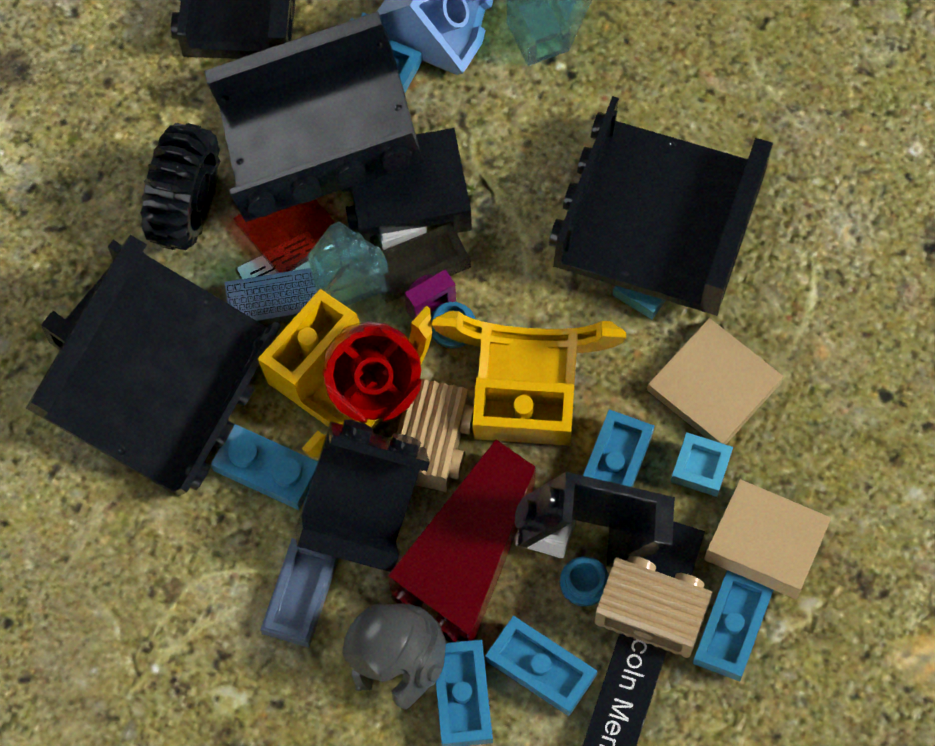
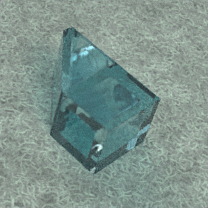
[507,0,592,66]
[308,222,388,306]

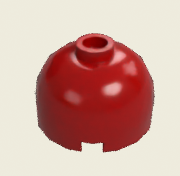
[322,321,422,422]

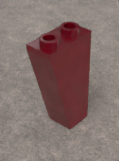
[388,439,536,643]

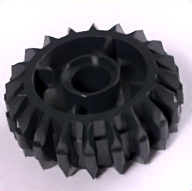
[140,123,220,250]

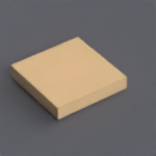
[647,318,784,445]
[704,479,831,600]

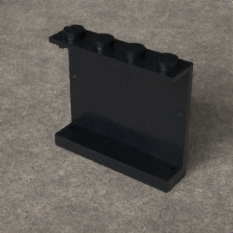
[205,11,424,222]
[549,96,773,316]
[26,235,281,496]

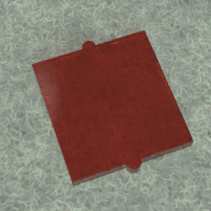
[233,200,343,273]

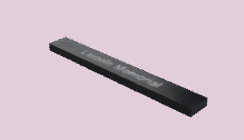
[582,521,705,746]

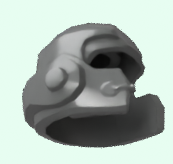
[342,604,446,710]

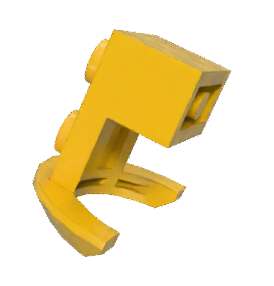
[258,289,432,458]
[432,311,627,446]

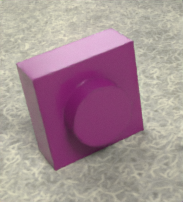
[405,269,456,320]

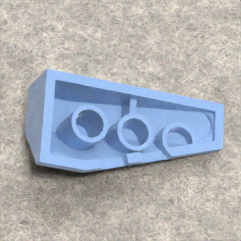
[377,0,493,75]

